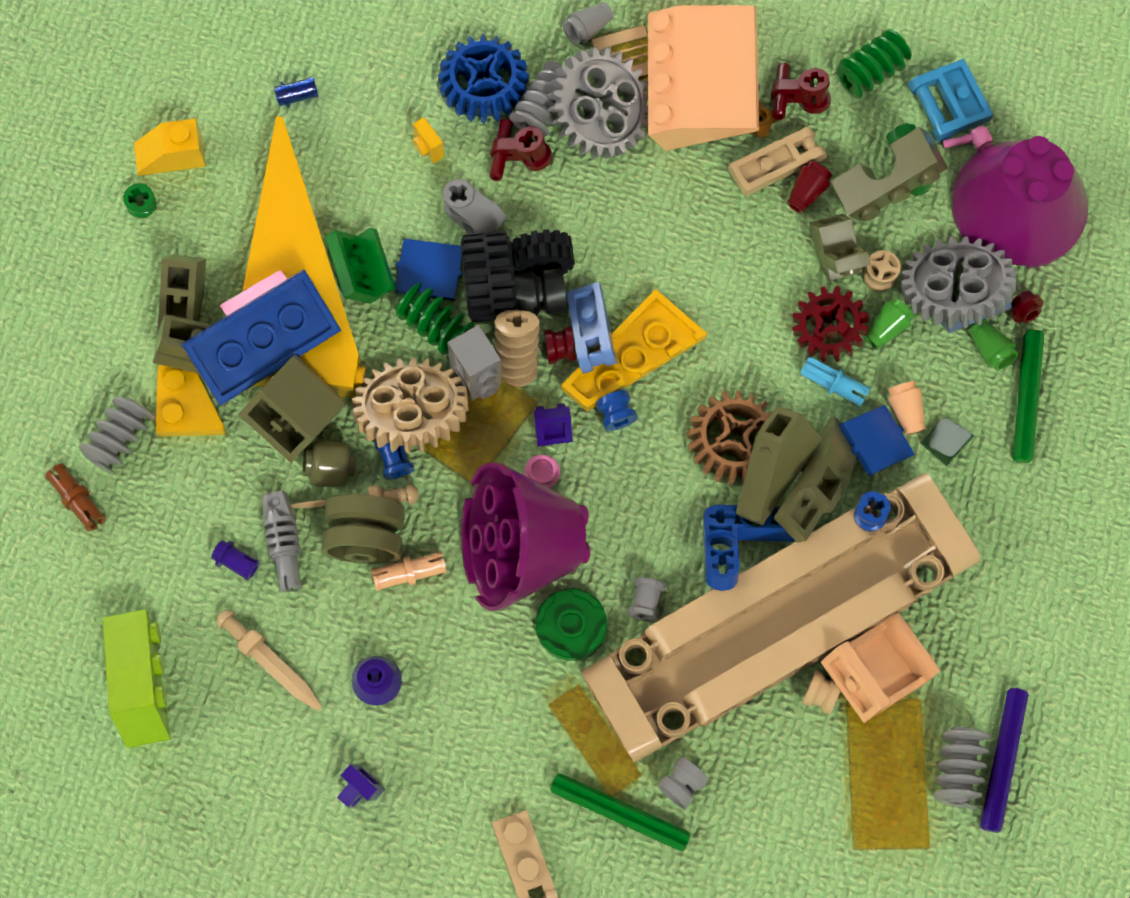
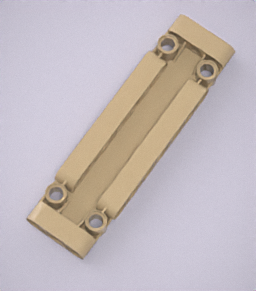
[580,473,981,764]

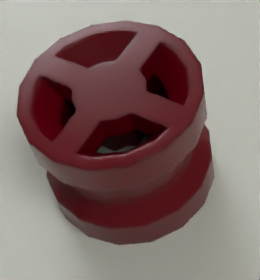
[544,327,576,365]

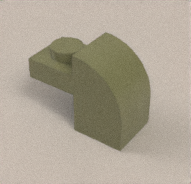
[810,214,870,281]

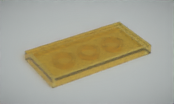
[846,699,930,850]

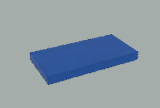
[181,269,342,406]

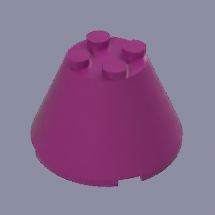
[952,136,1088,268]
[461,463,590,611]

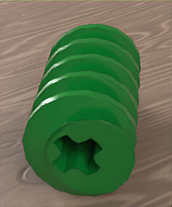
[837,29,912,99]
[396,282,475,355]

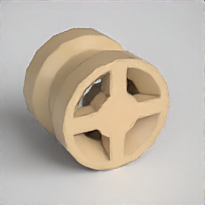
[862,250,901,292]
[802,670,840,715]

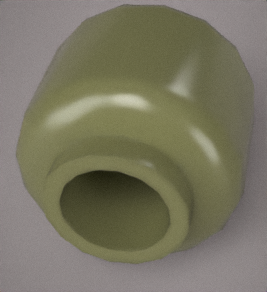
[302,440,356,487]

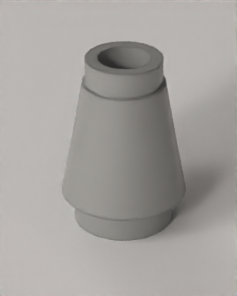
[563,2,613,44]

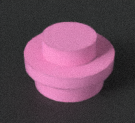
[524,455,560,488]

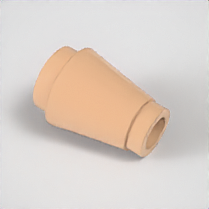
[887,381,926,435]

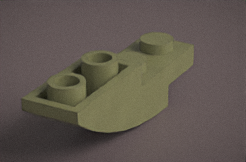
[774,416,856,542]

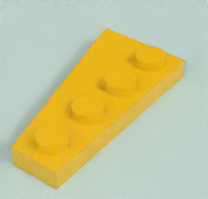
[561,289,708,412]

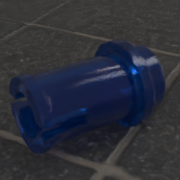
[274,76,318,108]

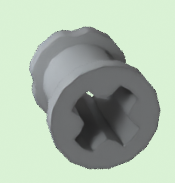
[627,577,666,622]

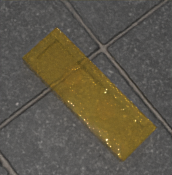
[548,684,642,797]

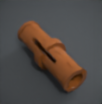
[45,463,106,532]

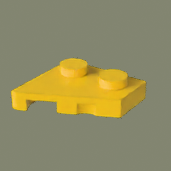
[155,365,226,436]

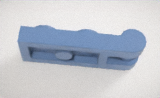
[566,282,617,374]

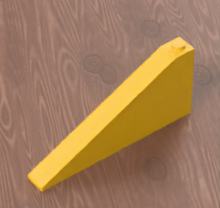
[242,116,366,398]

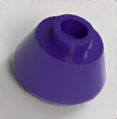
[352,656,402,706]

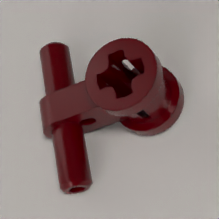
[771,63,831,120]
[489,119,553,181]

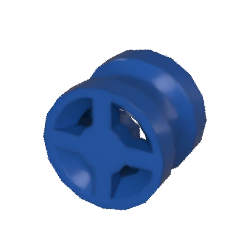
[595,390,638,431]

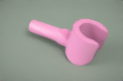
[942,126,993,152]

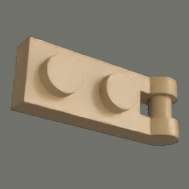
[728,127,827,197]
[492,810,558,898]

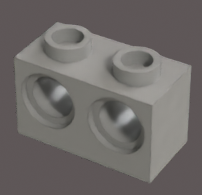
[448,325,502,401]

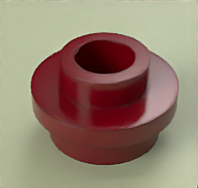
[1010,291,1043,323]

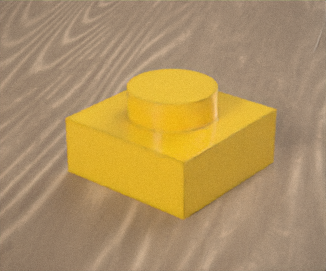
[412,117,445,164]

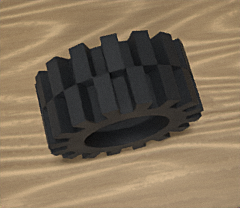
[510,229,575,276]

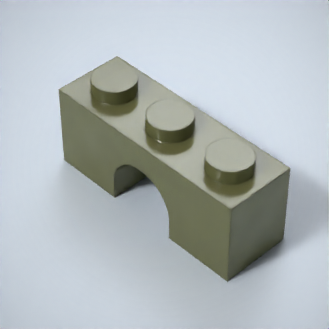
[831,127,948,221]

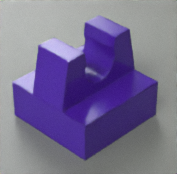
[534,403,573,446]
[337,764,385,807]

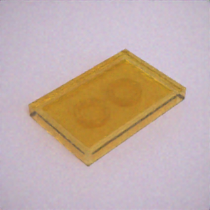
[424,378,537,487]

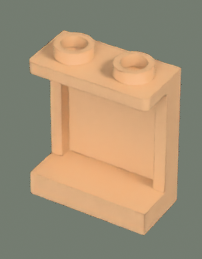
[821,612,940,723]

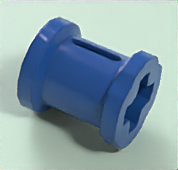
[375,442,415,480]
[854,491,891,532]

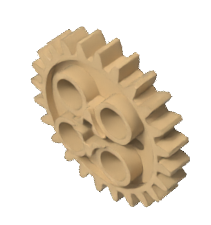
[352,357,469,453]

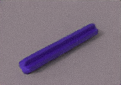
[980,688,1029,833]

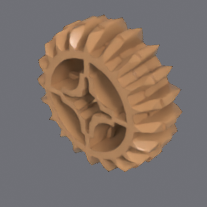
[687,390,773,486]

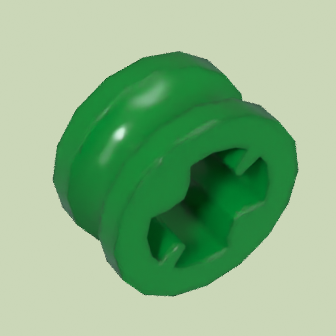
[123,183,157,218]

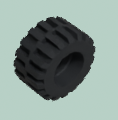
[460,231,517,323]

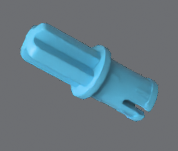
[801,357,871,407]

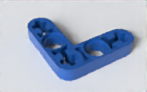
[703,505,795,591]

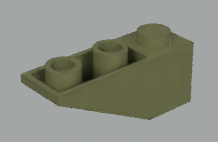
[736,406,822,525]

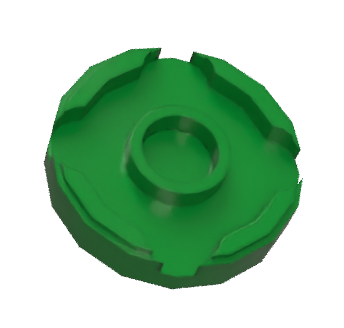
[535,588,607,661]

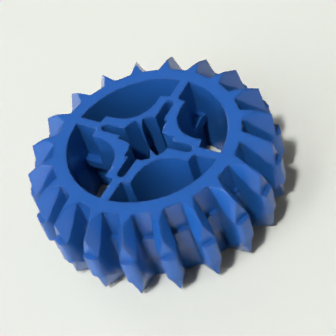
[438,34,529,124]

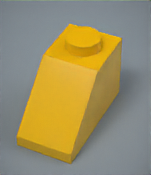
[134,118,206,176]

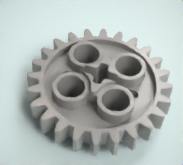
[547,47,648,159]
[901,236,1016,328]

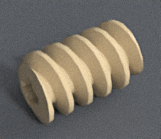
[494,310,540,387]

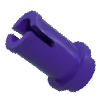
[211,540,260,581]

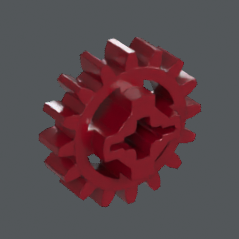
[792,286,868,362]

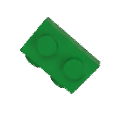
[325,228,395,304]

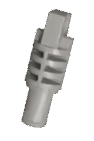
[263,491,303,592]

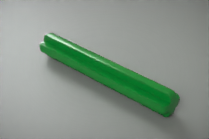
[1012,329,1044,463]
[550,773,691,851]

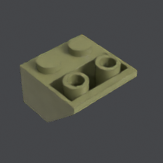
[238,354,347,463]

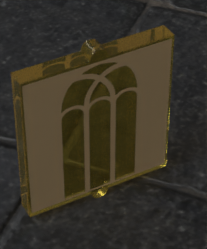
[590,24,648,80]

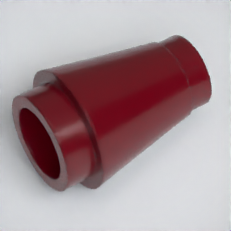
[786,161,832,214]

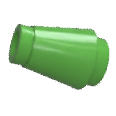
[863,298,914,350]
[969,319,1018,371]

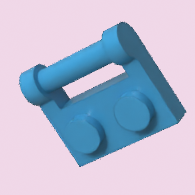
[908,59,993,142]

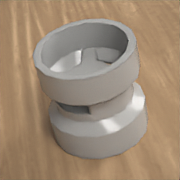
[657,757,709,810]

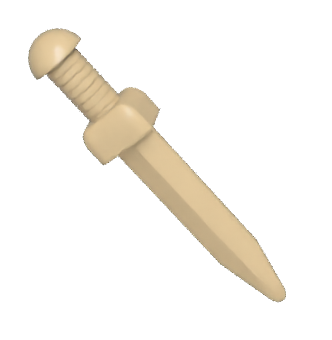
[291,484,419,508]
[216,610,321,710]

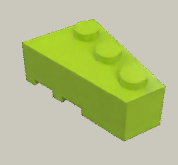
[102,609,171,748]

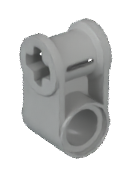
[443,179,507,235]

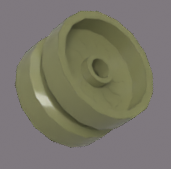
[321,494,405,565]

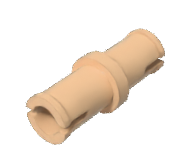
[371,551,447,591]

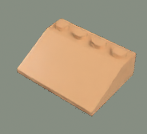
[648,5,759,151]

